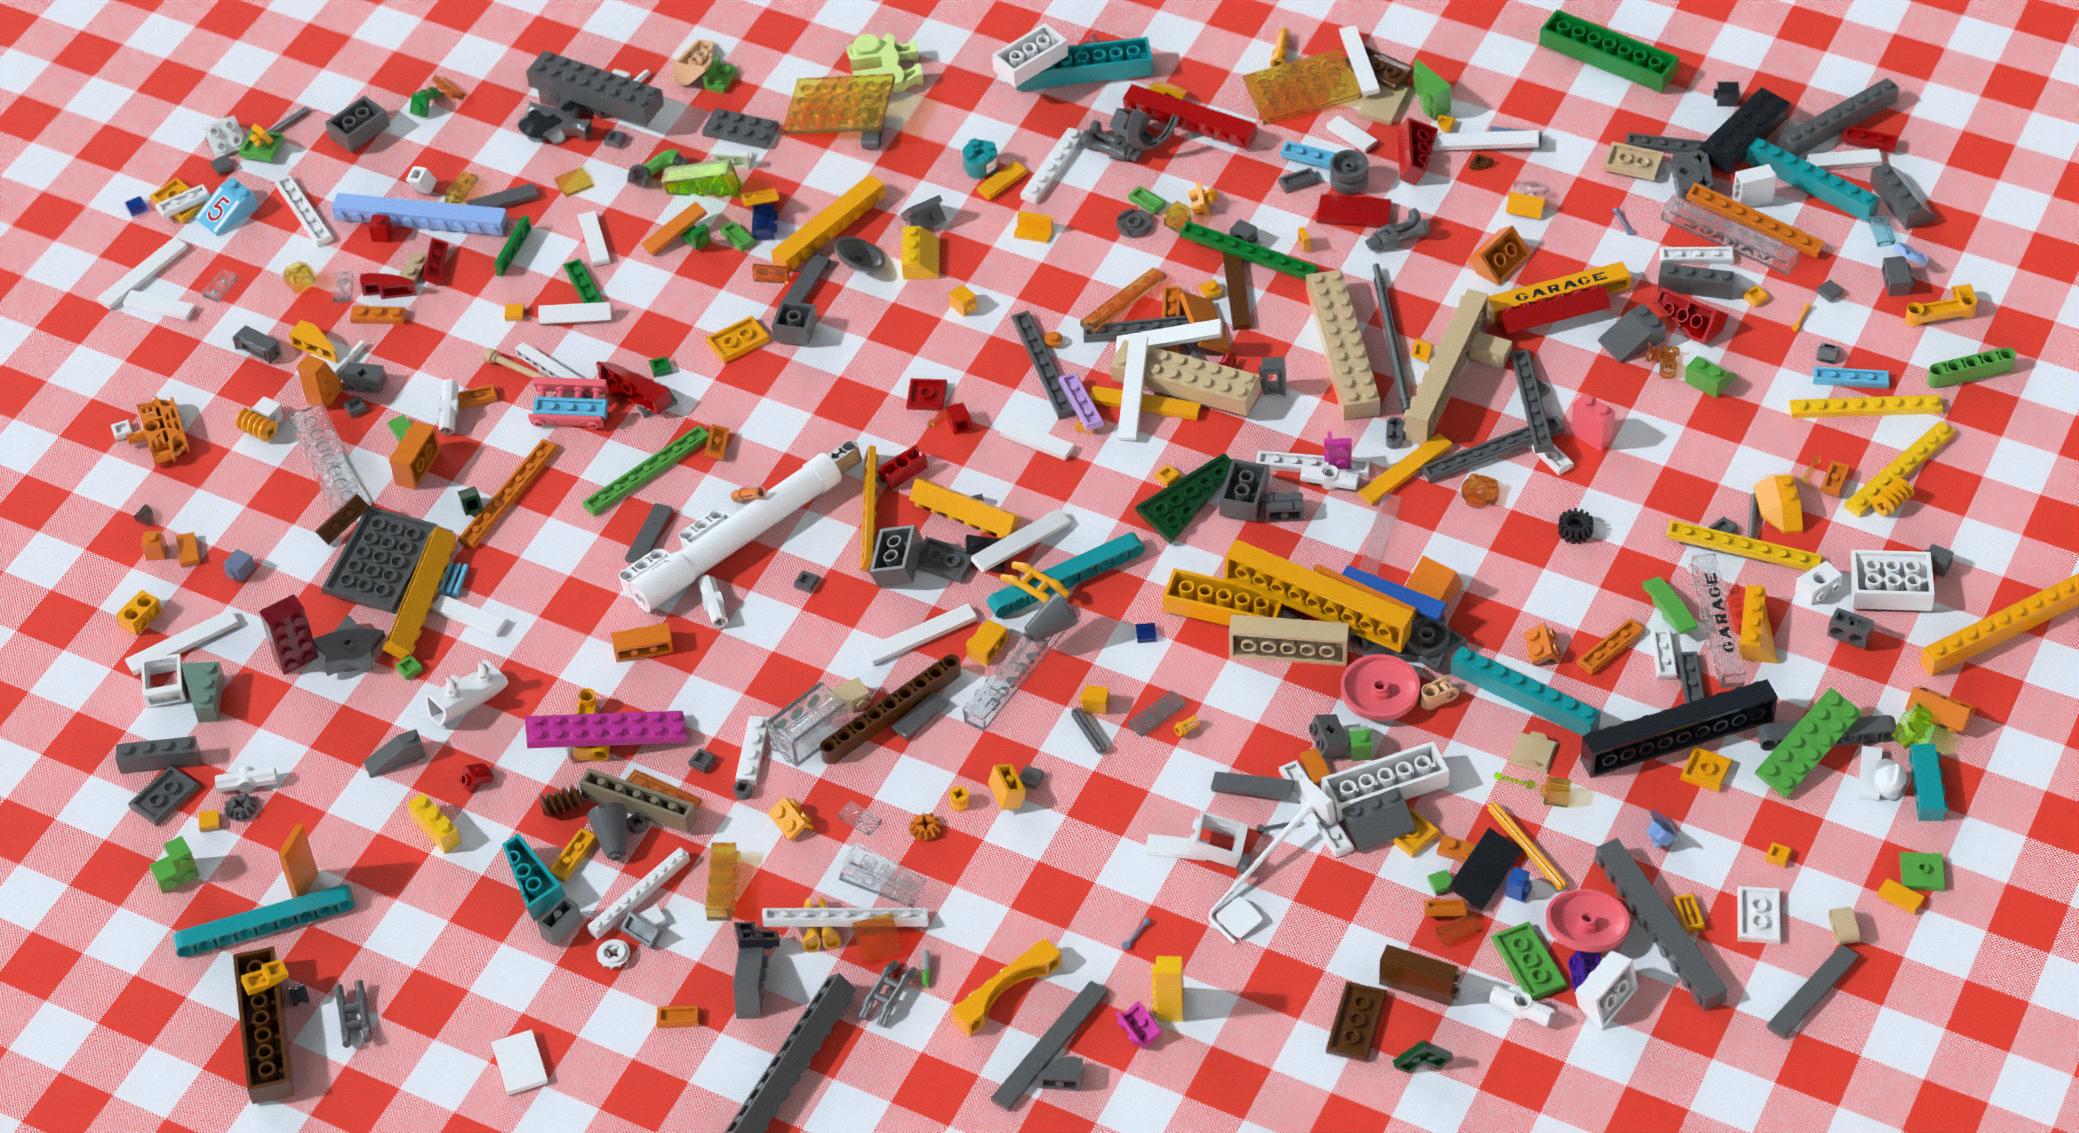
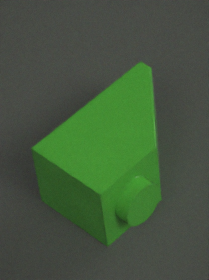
[1347,726,1372,761]

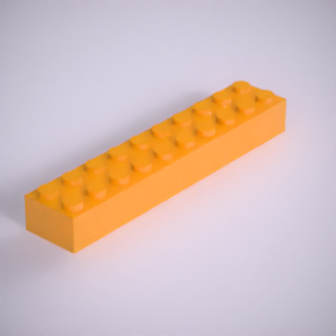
[1224,539,1414,653]

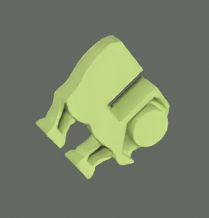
[847,33,924,99]

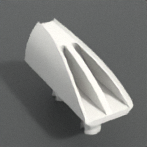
[425,660,509,727]

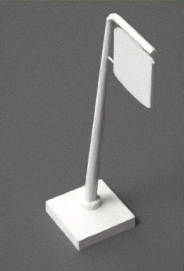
[1208,776,1337,944]

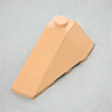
[673,39,714,85]

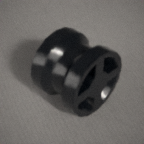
[288,982,309,1007]

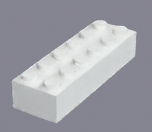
[1321,741,1449,822]

